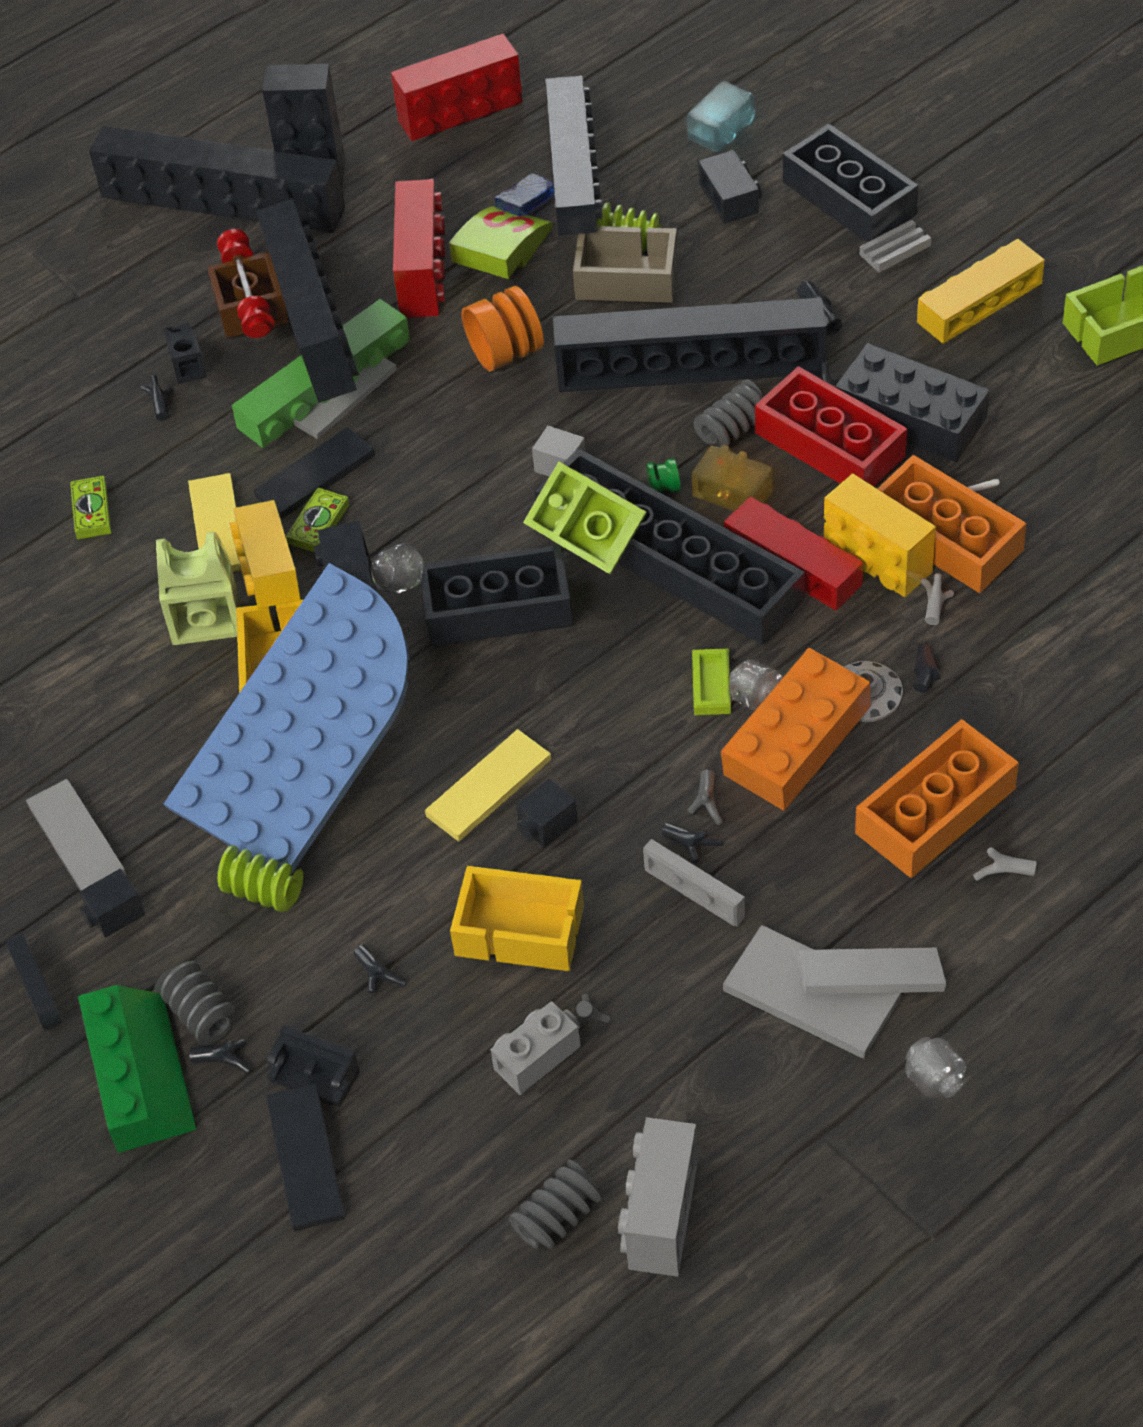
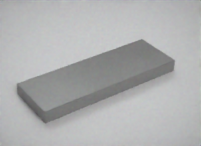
[293,357,397,439]
[26,779,127,891]
[797,948,946,995]

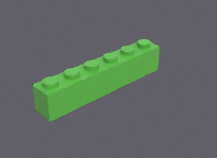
[232,299,410,448]

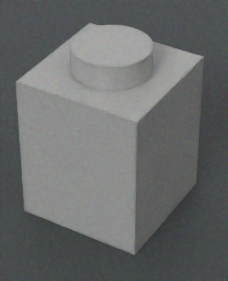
[532,425,585,476]

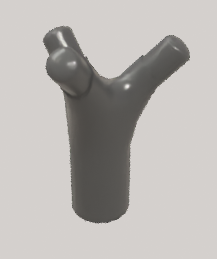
[688,770,723,825]
[576,994,610,1027]

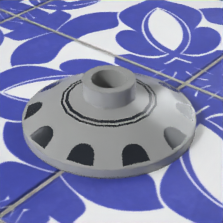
[844,661,903,722]

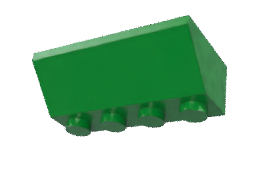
[78,985,197,1153]

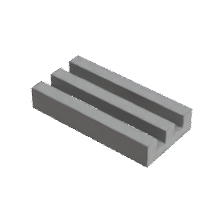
[860,220,931,272]

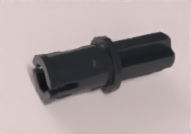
[797,280,842,336]

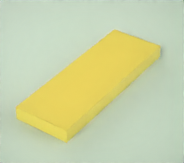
[188,473,241,572]
[425,729,551,842]

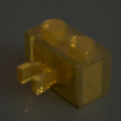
[692,445,773,511]

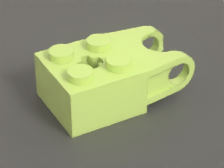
[156,532,241,645]

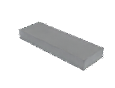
[643,839,745,927]

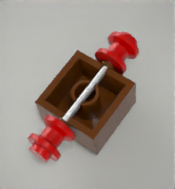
[207,229,289,338]

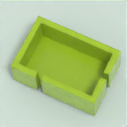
[1063,266,1143,366]

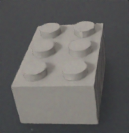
[618,1117,698,1277]

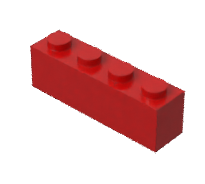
[724,496,863,611]

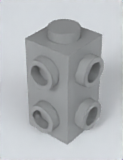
[490,1001,581,1095]

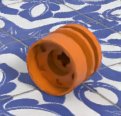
[461,285,544,372]

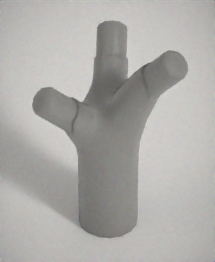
[921,573,954,625]
[973,847,1036,881]

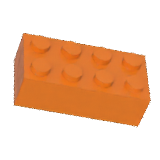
[877,455,1026,593]
[721,648,871,811]
[855,719,1019,878]

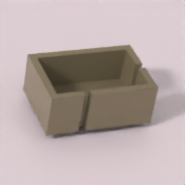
[573,226,678,303]

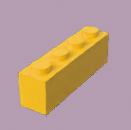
[917,239,1045,344]
[229,500,300,608]

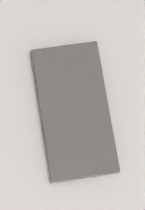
[723,925,902,1059]

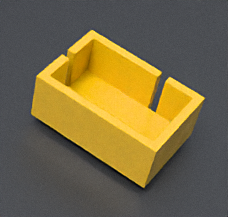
[824,473,936,597]
[236,600,303,693]
[450,866,584,971]

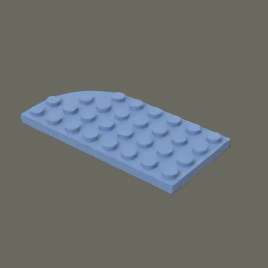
[164,563,410,873]

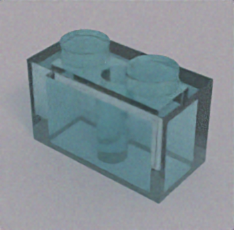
[687,81,755,153]

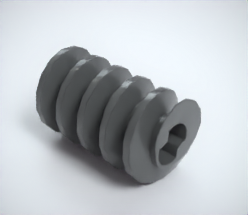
[694,379,763,449]
[154,960,235,1046]
[509,1159,602,1250]

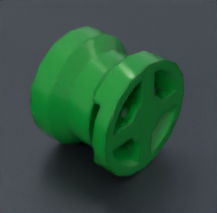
[646,458,680,493]

